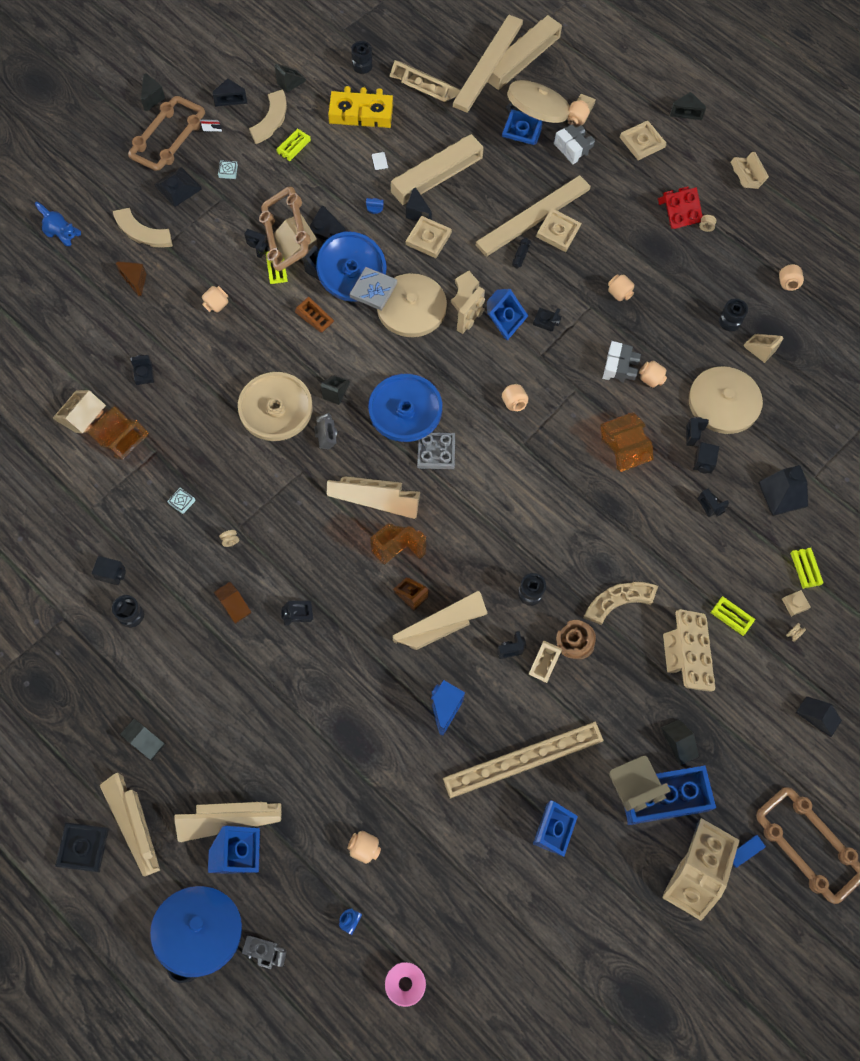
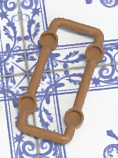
[128,96,205,171]
[259,187,311,271]
[756,787,860,904]

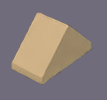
[744,334,783,363]
[529,641,562,683]

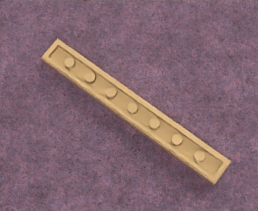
[453,15,523,113]
[476,175,591,257]
[443,722,604,799]

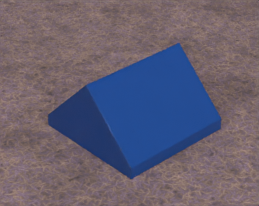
[533,800,578,857]

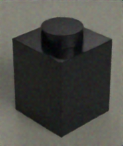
[693,442,720,474]
[91,556,126,586]

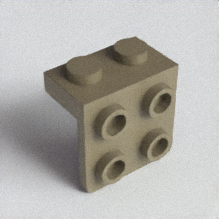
[609,756,670,812]

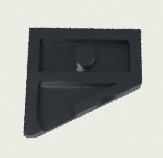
[309,205,346,241]

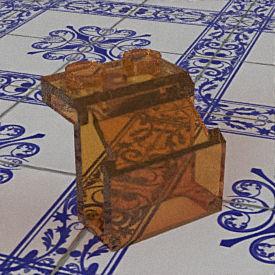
[86,406,149,460]
[600,412,653,472]
[370,523,426,565]

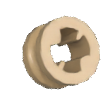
[700,215,716,232]
[220,530,239,547]
[786,623,806,642]

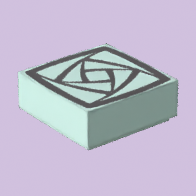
[218,161,238,179]
[167,488,195,514]

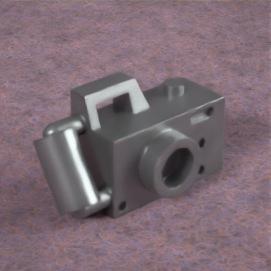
[314,413,337,449]
[242,935,287,969]

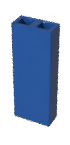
[733,835,766,868]

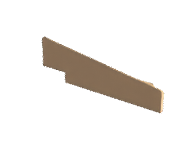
[390,60,461,102]
[327,476,420,519]
[393,591,487,650]
[100,773,160,876]
[175,802,281,842]

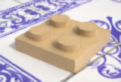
[620,121,666,160]
[536,208,582,252]
[406,216,452,258]
[457,287,485,334]

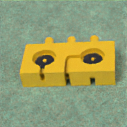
[328,86,393,128]

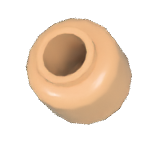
[567,100,590,126]
[779,264,804,291]
[608,275,634,301]
[202,286,228,313]
[639,361,667,388]
[502,384,528,411]
[347,831,381,864]

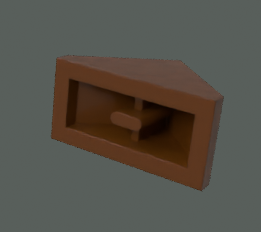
[115,261,147,296]
[393,577,428,611]
[214,582,252,624]

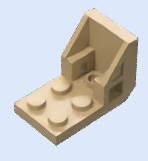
[662,818,739,920]

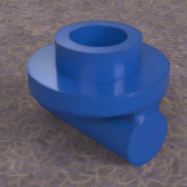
[366,198,384,214]
[339,909,362,935]

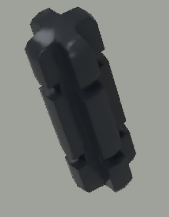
[512,237,531,269]

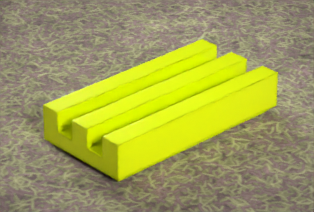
[276,128,311,161]
[266,251,288,284]
[791,548,823,589]
[710,596,755,636]

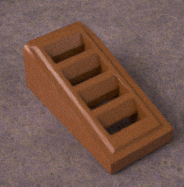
[295,296,334,333]

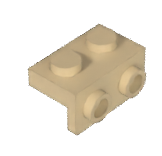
[731,152,769,189]

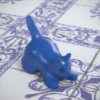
[35,202,81,246]

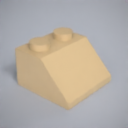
[274,215,317,260]
[53,390,106,433]

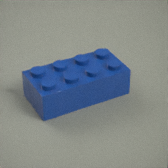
[624,766,716,825]

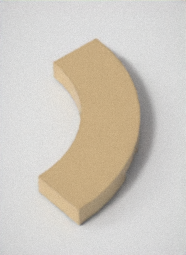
[249,89,287,144]
[113,208,173,247]
[583,582,658,625]

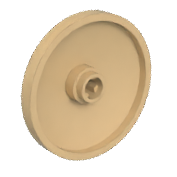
[507,80,570,123]
[377,274,447,337]
[689,367,763,434]
[238,372,313,441]

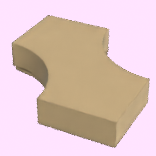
[451,271,479,311]

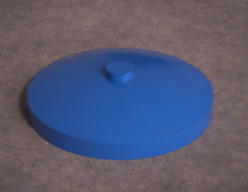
[316,232,386,301]
[369,374,442,442]
[150,886,242,977]

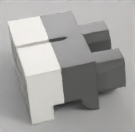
[554,124,595,164]
[602,341,641,383]

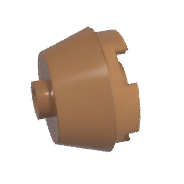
[556,620,596,660]

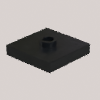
[55,822,109,873]

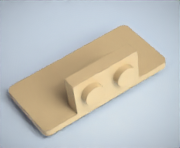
[663,609,715,692]

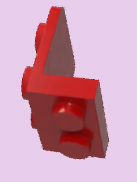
[658,186,703,229]

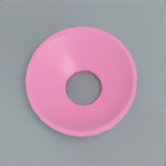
[385,962,426,1007]

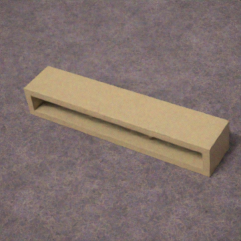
[487,15,562,90]
[391,134,483,205]

